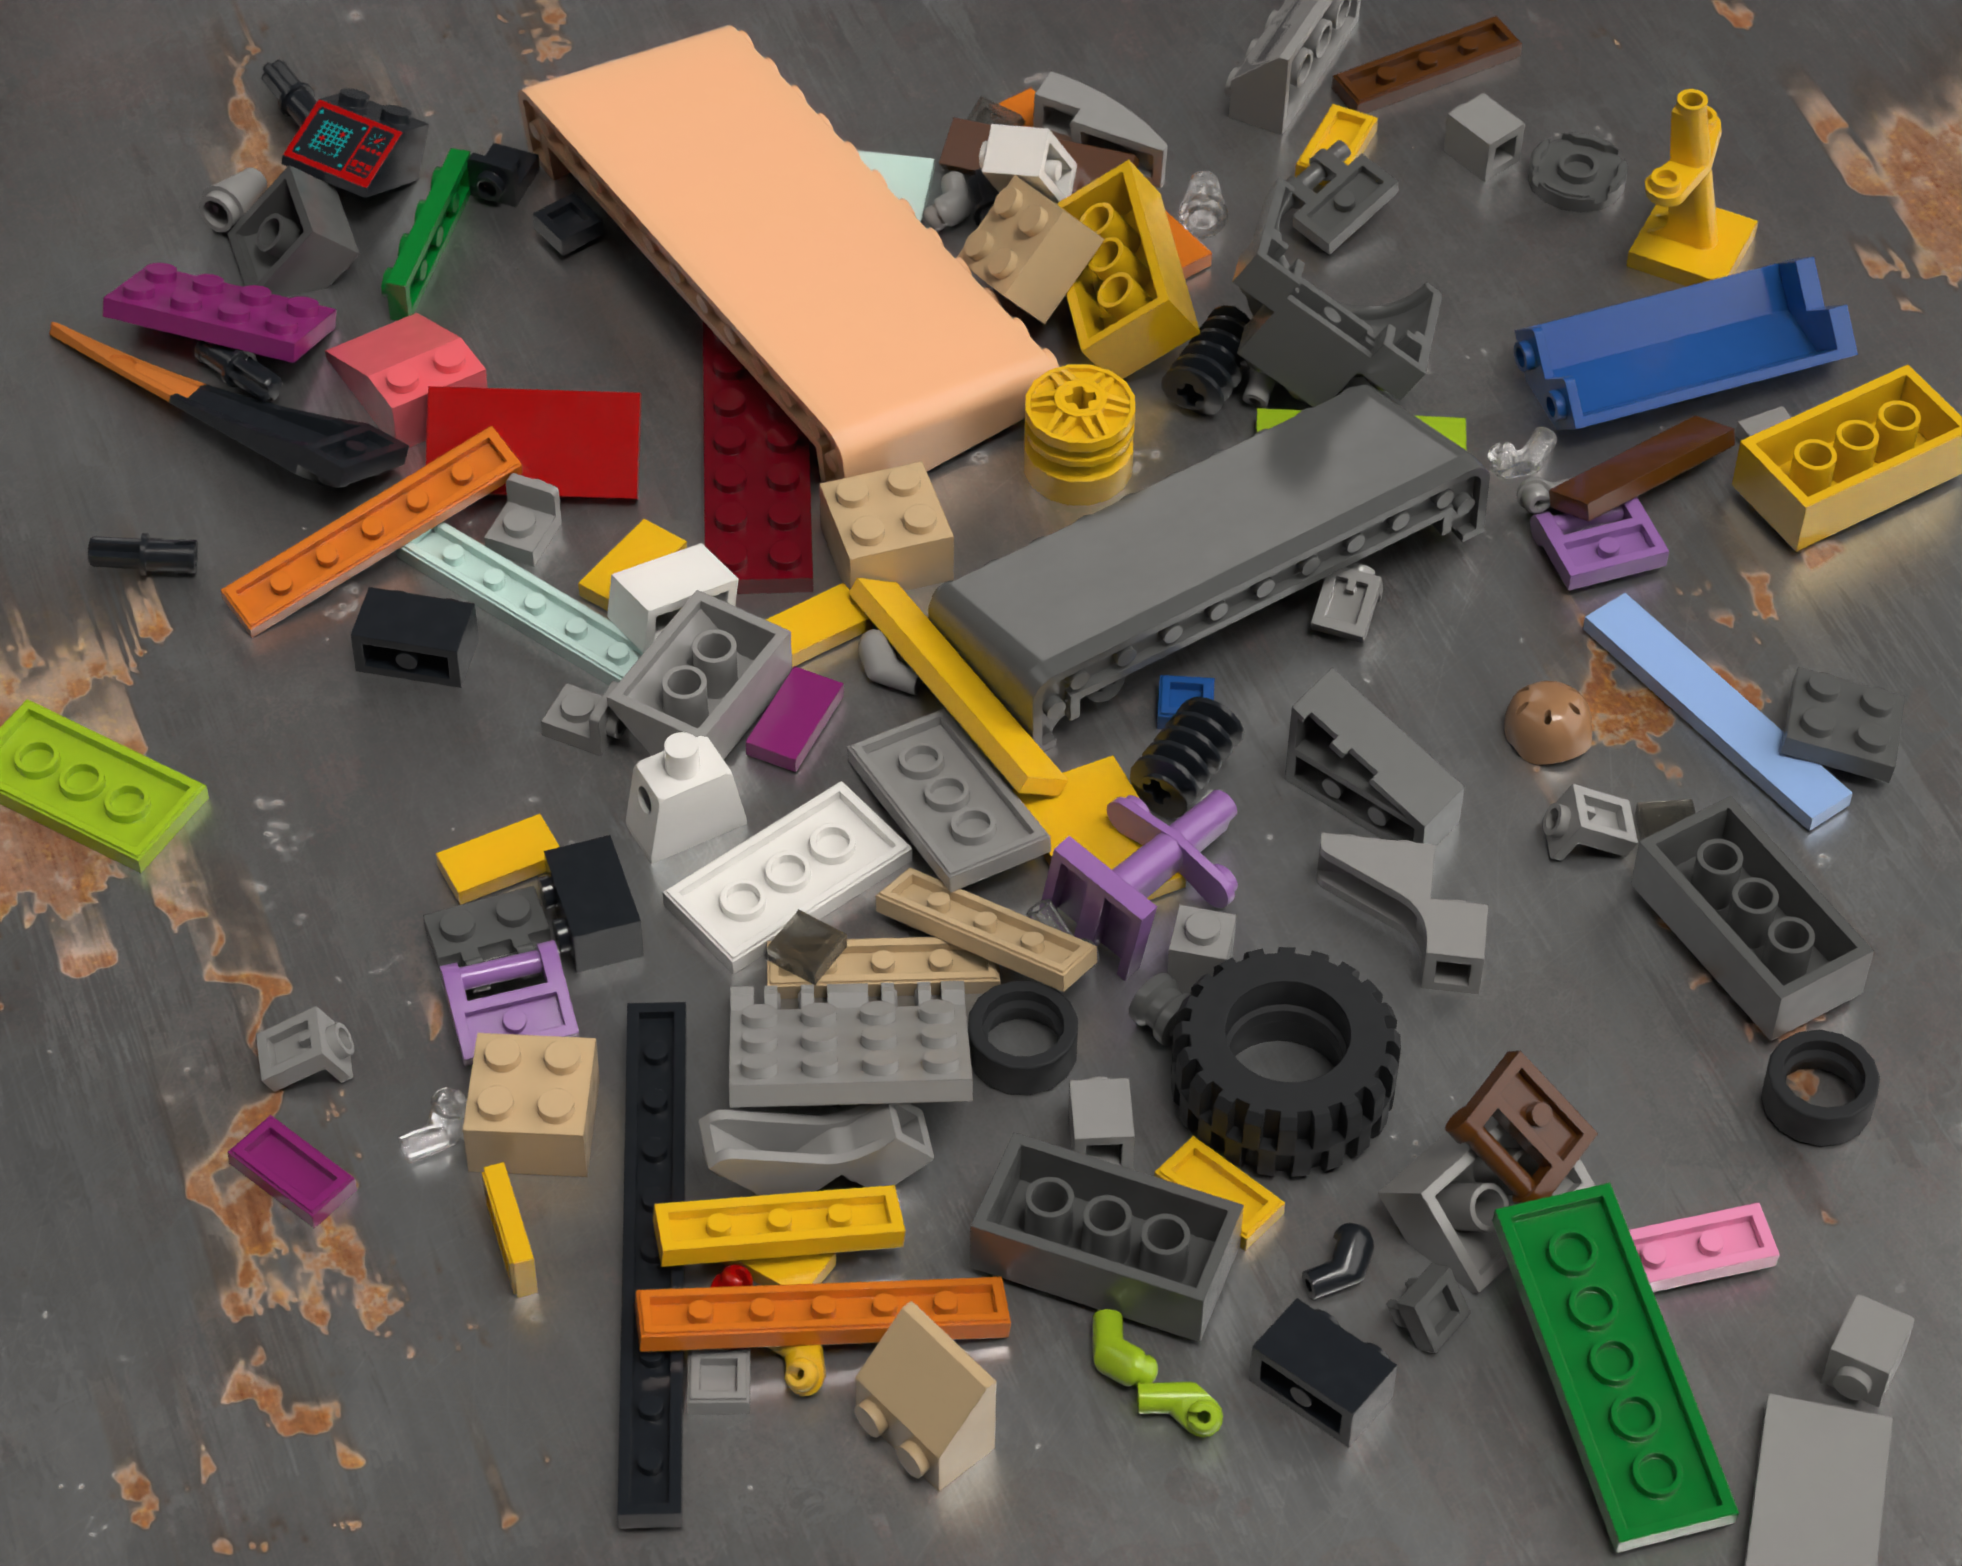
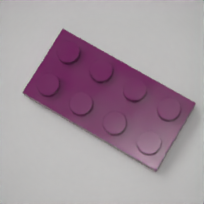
[103,263,337,363]

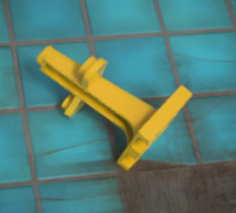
[1626,89,1758,286]

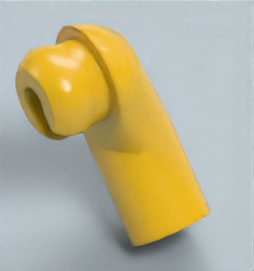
[767,1345,826,1396]

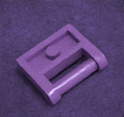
[1530,497,1669,591]
[439,940,579,1067]

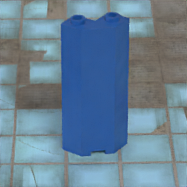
[1513,256,1858,430]

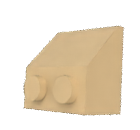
[854,1301,997,1492]

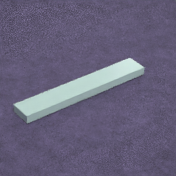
[396,521,643,685]

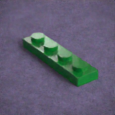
[381,148,471,321]

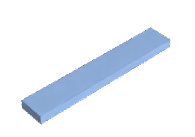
[1583,593,1853,831]

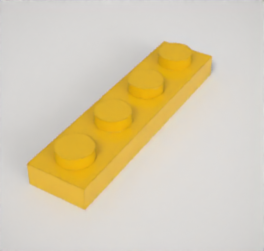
[653,1185,906,1267]

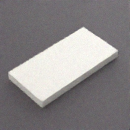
[663,781,913,975]

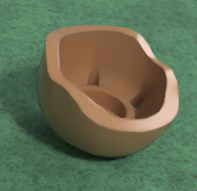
[1504,680,1592,765]

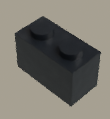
[350,587,479,688]
[537,835,644,973]
[1249,1298,1398,1448]

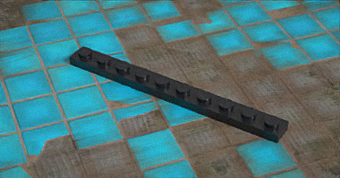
[617,1002,687,1528]

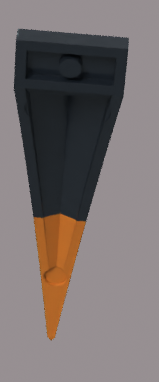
[49,322,409,487]

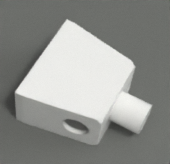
[626,732,747,864]

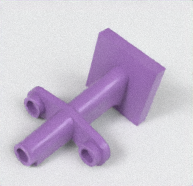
[1039,790,1238,981]

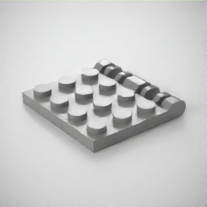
[729,981,973,1108]

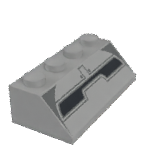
[1225,0,1361,135]

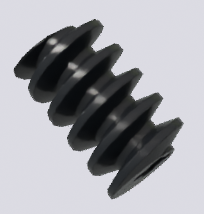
[1161,305,1251,415]
[1130,697,1244,819]

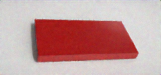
[426,386,642,500]

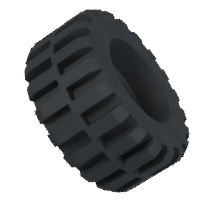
[1171,947,1401,1177]

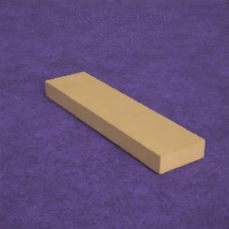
[876,867,1097,992]
[767,937,1000,999]

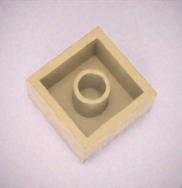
[957,175,1105,324]
[819,461,954,591]
[463,1033,600,1177]

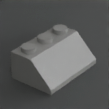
[607,590,792,760]
[1378,1116,1596,1293]

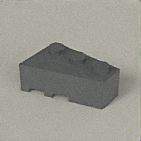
[1285,667,1465,847]

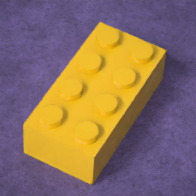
[1056,160,1200,379]
[1731,364,1962,552]

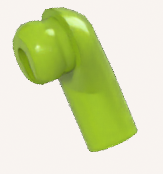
[1092,1309,1158,1387]
[1137,1382,1223,1437]

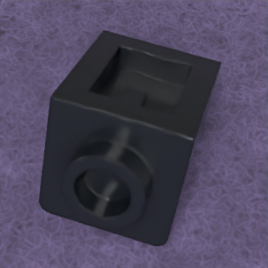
[467,143,540,207]

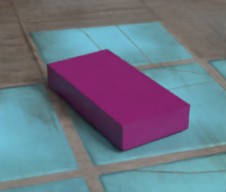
[745,666,844,772]
[227,1115,357,1228]

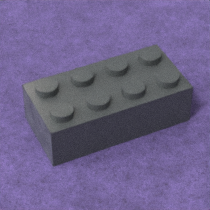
[1631,796,1874,1041]
[970,1132,1244,1342]

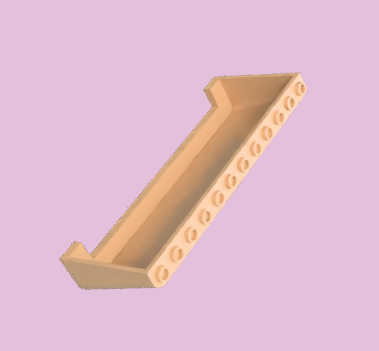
[518,25,1059,483]

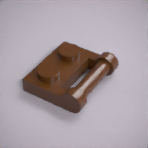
[1445,1050,1598,1204]

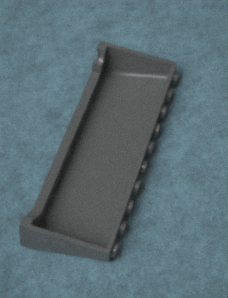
[928,385,1490,752]

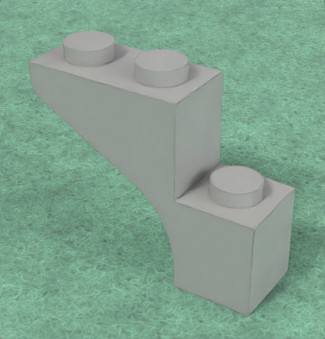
[1316,832,1489,994]
[699,1103,935,1196]

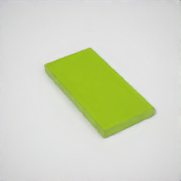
[0,699,209,873]

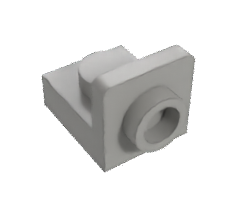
[484,473,562,567]
[1311,562,1384,643]
[541,681,627,757]
[1543,784,1638,861]
[256,1006,355,1092]

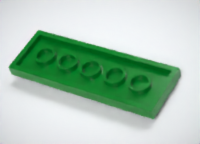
[1492,1182,1739,1553]

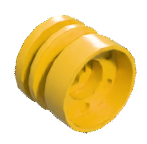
[1024,364,1135,506]

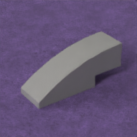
[1033,71,1167,189]

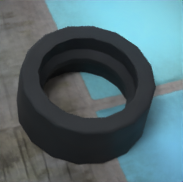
[968,980,1078,1095]
[1761,1030,1880,1146]

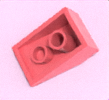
[325,313,488,448]

